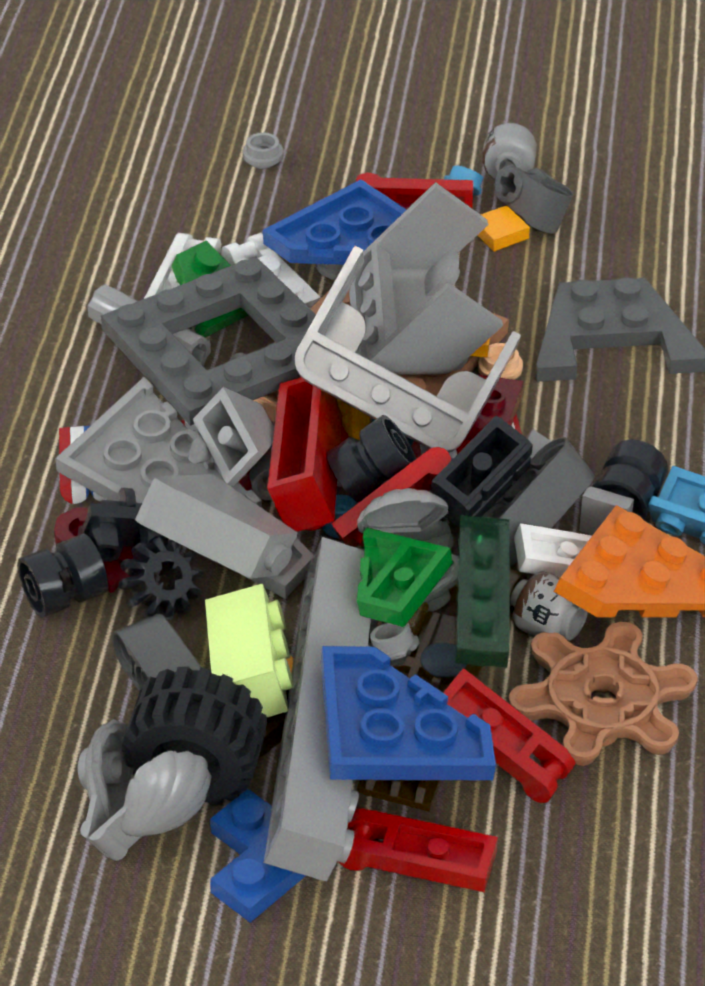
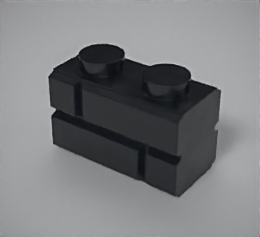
[431,416,533,533]

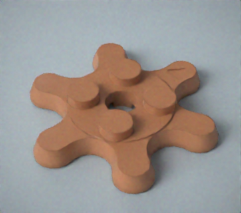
[509,622,698,766]

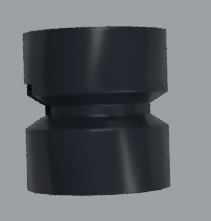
[327,415,417,503]
[592,439,669,520]
[17,533,108,618]

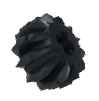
[118,536,205,621]

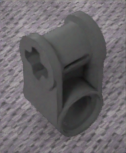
[495,166,574,233]

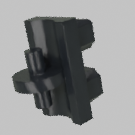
[78,488,169,562]

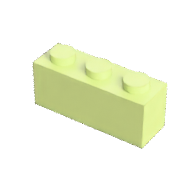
[205,583,294,717]

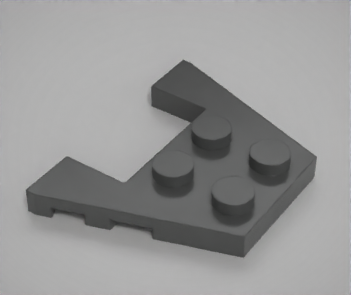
[535,277,705,382]

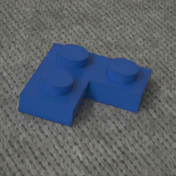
[210,789,306,923]

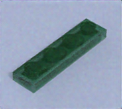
[455,515,510,668]

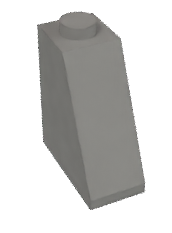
[135,474,298,579]

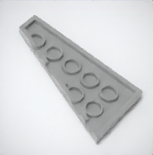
[55,377,314,599]

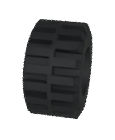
[122,666,267,805]

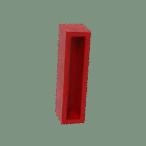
[267,377,343,532]

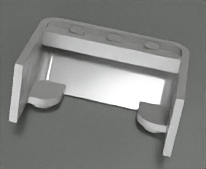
[349,182,503,375]
[295,246,521,452]

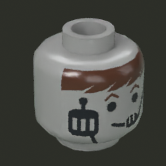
[482,123,537,180]
[510,571,588,641]

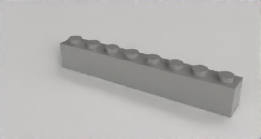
[264,537,377,882]

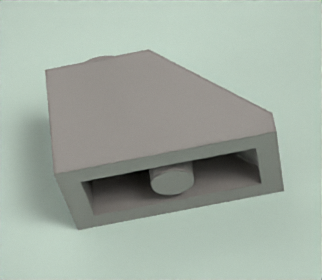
[193,387,274,487]

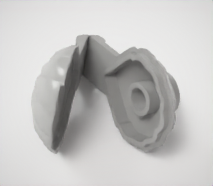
[357,488,466,614]
[78,719,211,861]

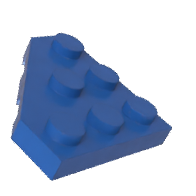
[263,180,406,265]
[321,646,496,780]

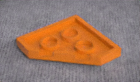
[553,505,705,617]

